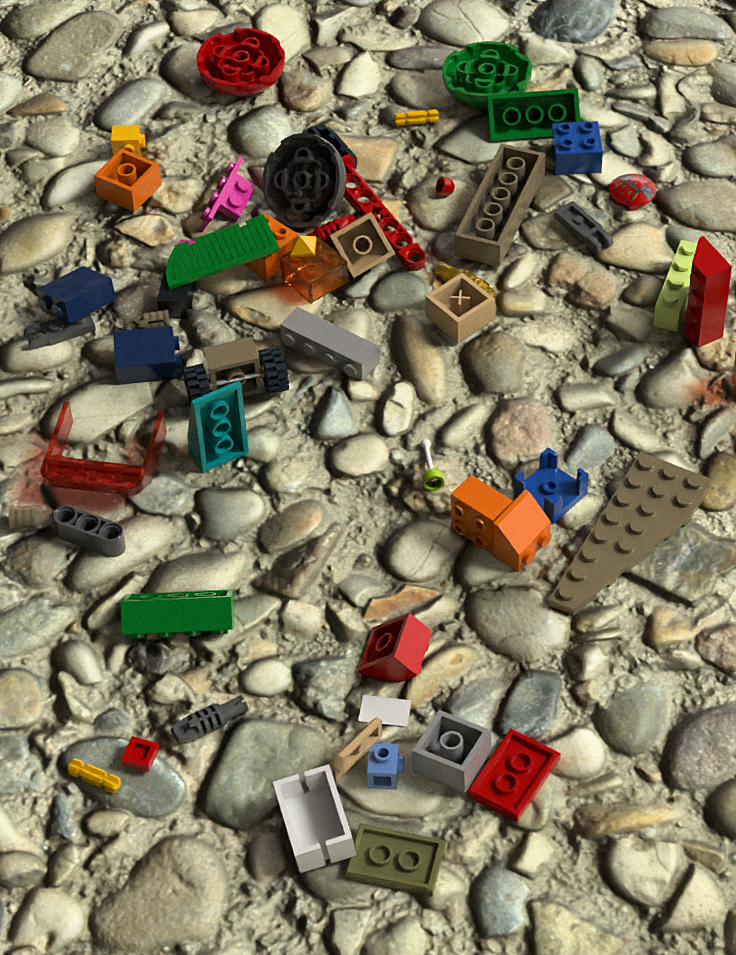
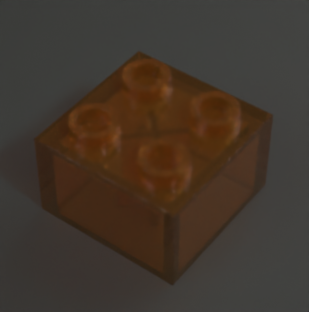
[279,236,348,304]

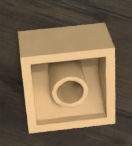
[330,212,395,278]

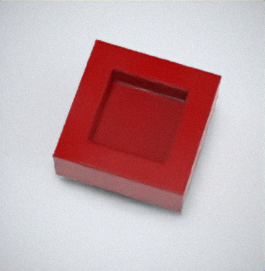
[121,736,159,773]

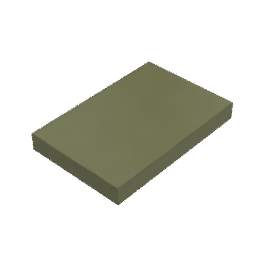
[345,823,446,897]

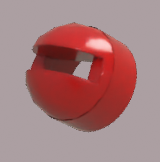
[435,176,455,196]

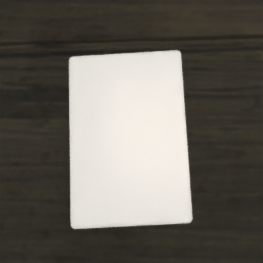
[358,695,411,727]

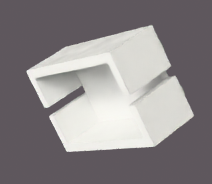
[273,764,357,873]

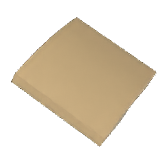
[329,717,382,782]

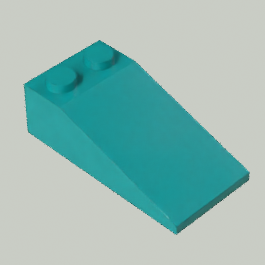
[187,381,249,473]

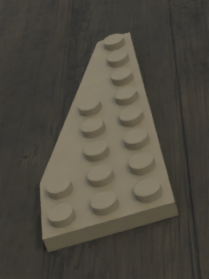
[549,452,712,616]

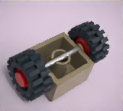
[182,337,289,406]

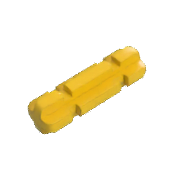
[394,109,439,126]
[67,758,121,793]

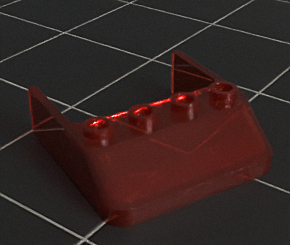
[40,401,167,496]

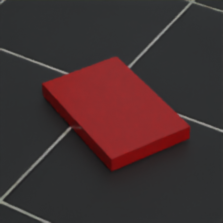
[467,728,561,822]

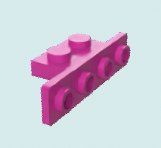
[199,156,256,231]

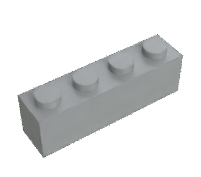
[280,307,379,381]

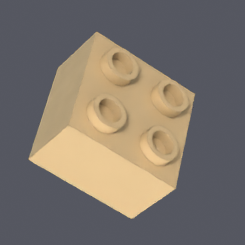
[425,273,495,343]

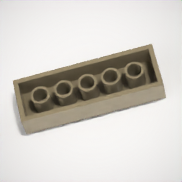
[455,143,545,267]

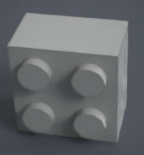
[412,710,491,793]

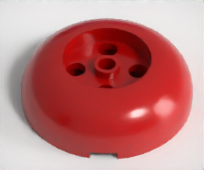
[196,28,285,97]

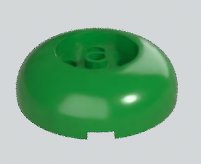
[442,41,532,109]

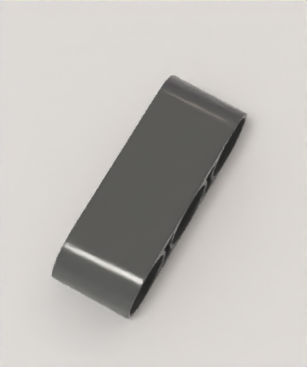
[53,505,126,557]

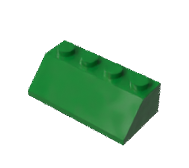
[486,88,580,141]
[120,589,234,639]

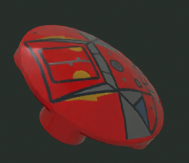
[609,174,656,211]

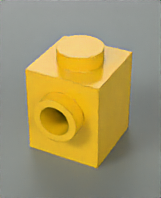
[111,125,145,156]

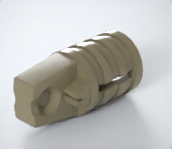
[126,309,171,330]
[9,505,55,529]

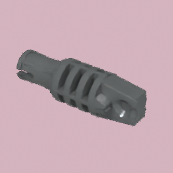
[171,695,248,744]

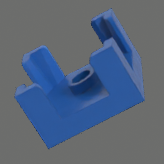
[513,447,589,524]

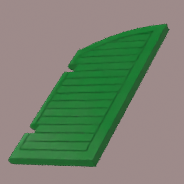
[166,214,281,290]

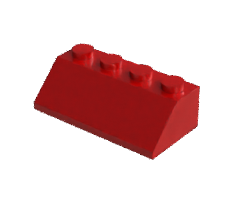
[684,236,732,348]

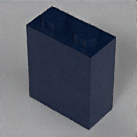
[37,266,116,323]
[113,326,182,385]

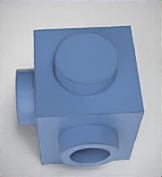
[367,742,404,790]

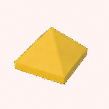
[290,236,317,258]

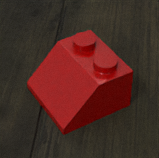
[357,613,432,683]

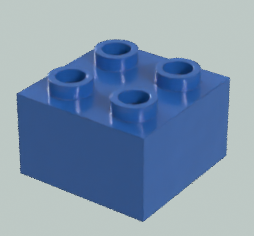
[551,121,603,175]

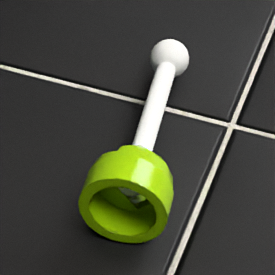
[420,439,444,491]

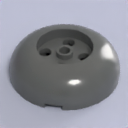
[262,133,346,228]

